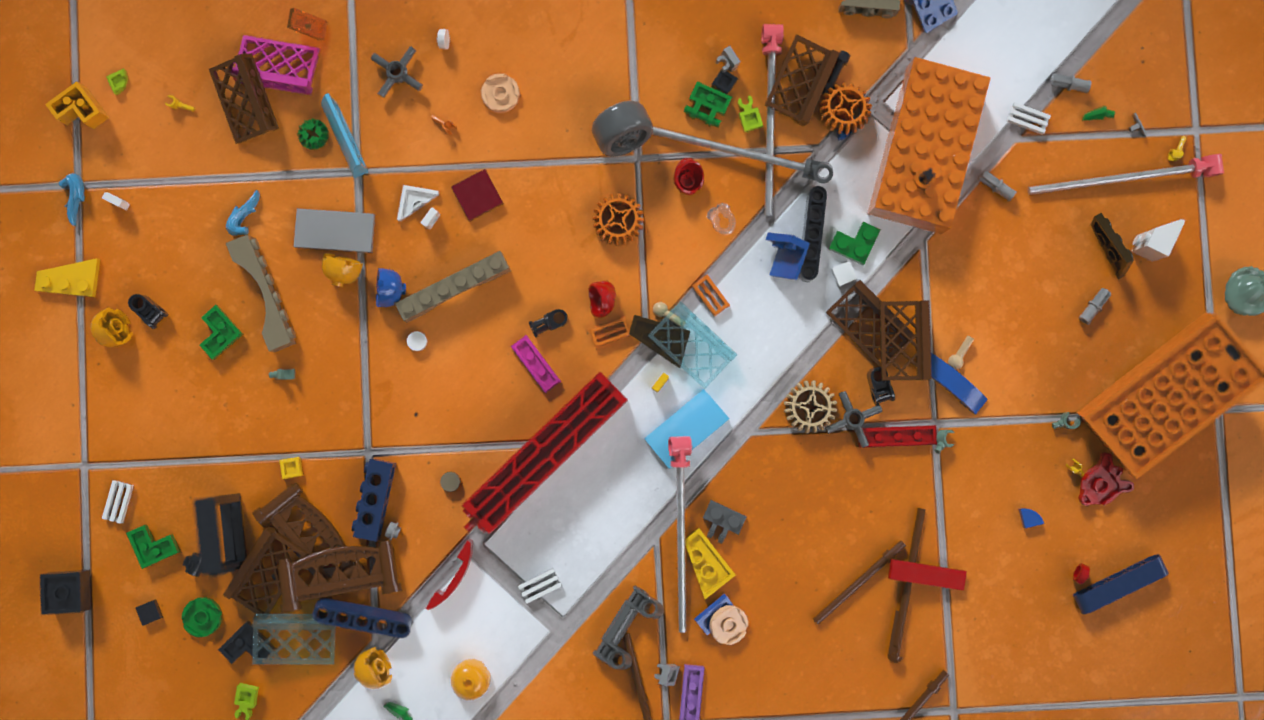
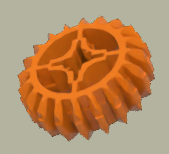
[819,82,872,135]
[592,193,644,246]

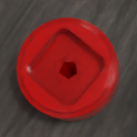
[1073,563,1090,584]

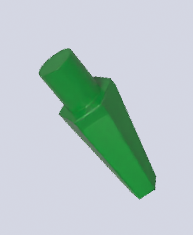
[1082,106,1115,121]
[383,702,413,720]

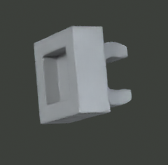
[715,46,741,73]
[654,664,680,686]

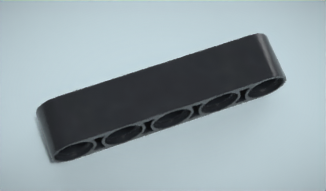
[799,186,827,282]

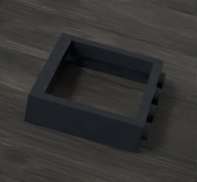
[194,493,247,577]

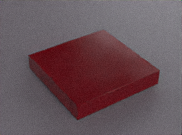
[451,169,504,221]

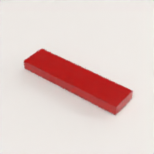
[858,425,937,448]
[888,559,967,591]

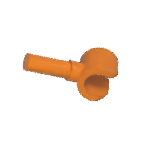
[431,115,457,135]

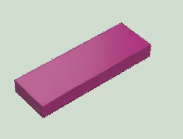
[511,335,561,393]

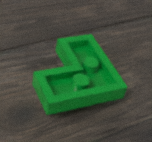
[828,222,880,265]
[199,305,243,360]
[126,524,180,569]

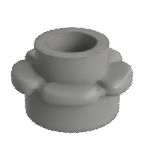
[385,522,401,541]

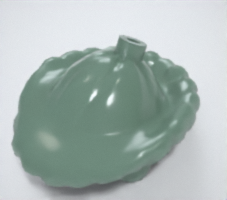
[1225,266,1264,316]

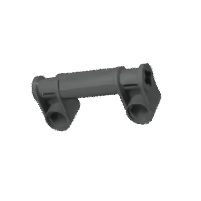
[593,585,664,670]

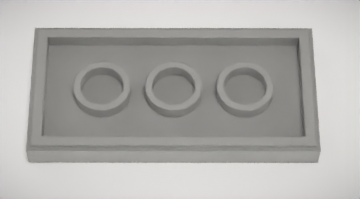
[294,209,375,253]

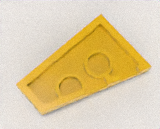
[34,258,100,297]
[685,528,736,599]

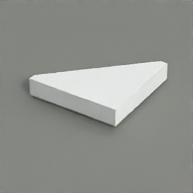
[397,185,439,221]

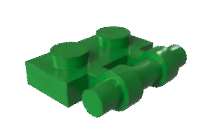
[683,81,732,128]

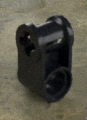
[128,294,168,329]
[867,367,895,406]

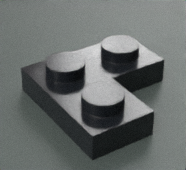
[218,621,276,664]

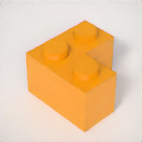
[45,82,109,129]

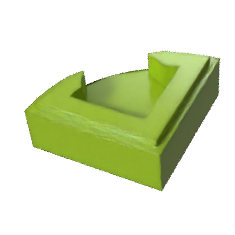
[106,68,128,95]

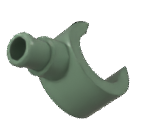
[269,369,295,380]
[1052,412,1081,429]
[934,430,954,454]

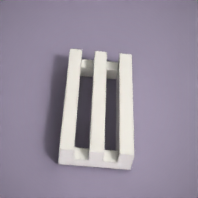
[1006,102,1051,135]
[102,480,134,524]
[518,568,562,604]

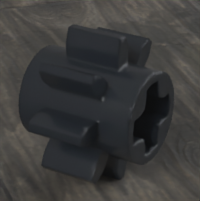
[182,552,201,576]

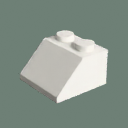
[1131,219,1185,262]

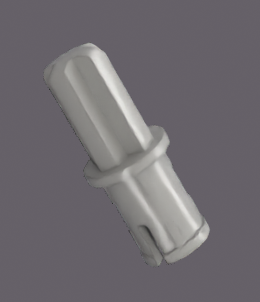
[1050,74,1091,93]
[979,170,1017,201]
[1079,288,1111,325]

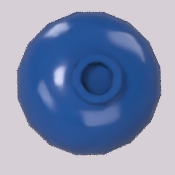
[376,268,406,307]

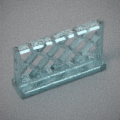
[648,301,738,389]
[252,614,336,664]

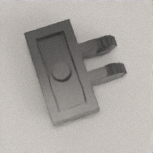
[703,500,747,544]

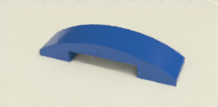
[931,353,988,414]

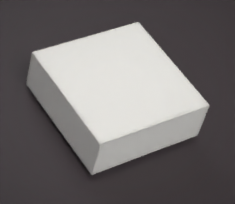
[102,192,130,210]
[421,207,440,229]
[831,261,857,287]

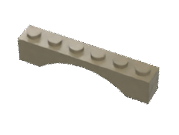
[226,235,296,352]
[395,251,511,323]

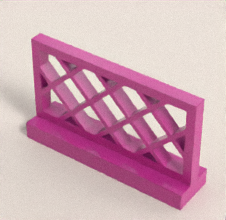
[232,35,320,95]

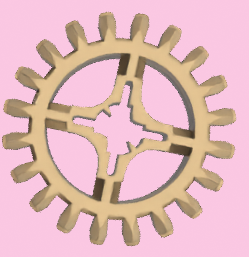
[784,380,837,433]

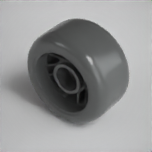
[592,101,653,157]

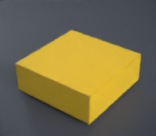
[652,373,669,392]
[279,457,303,479]

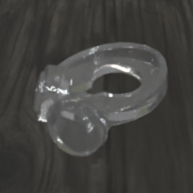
[707,203,736,235]

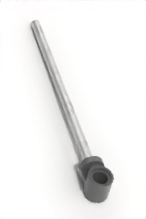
[652,127,833,184]

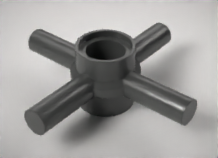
[371,46,423,98]
[825,391,882,448]

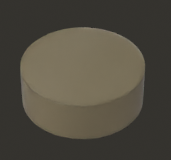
[440,472,461,492]

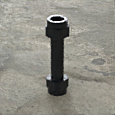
[822,51,851,95]

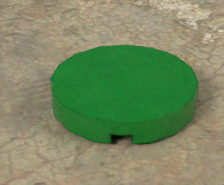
[181,597,222,637]

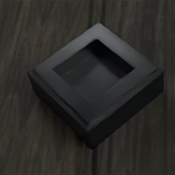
[711,70,738,95]
[136,599,163,626]

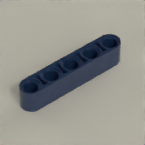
[1073,554,1169,614]
[313,598,412,638]

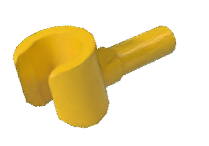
[165,95,195,112]
[1168,136,1187,162]
[1066,458,1085,477]

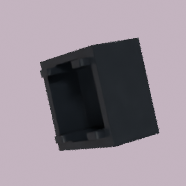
[40,570,91,615]

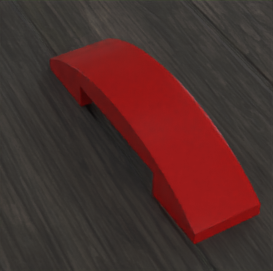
[425,539,473,611]

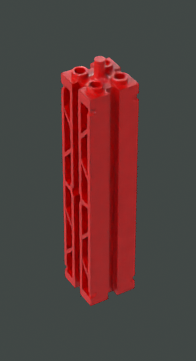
[462,371,628,534]

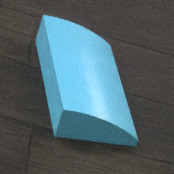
[321,93,369,178]
[644,389,729,469]

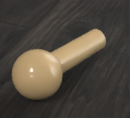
[653,302,686,328]
[948,335,974,370]

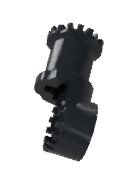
[529,309,568,337]

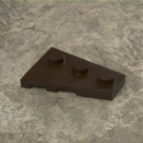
[1091,213,1134,279]
[629,315,690,368]

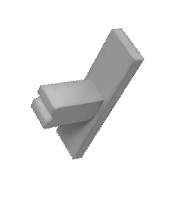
[1129,113,1148,137]

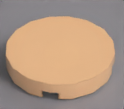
[481,74,520,113]
[709,605,749,645]

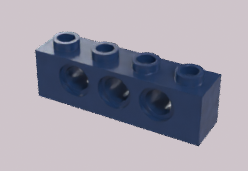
[352,459,396,541]

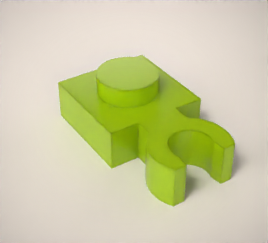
[738,96,763,133]
[234,683,259,720]

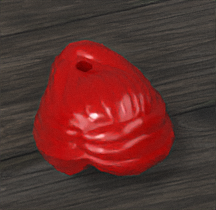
[673,158,704,195]
[588,281,616,318]

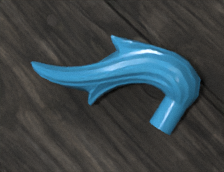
[59,173,84,226]
[226,190,260,236]

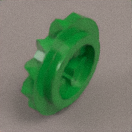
[297,118,329,150]

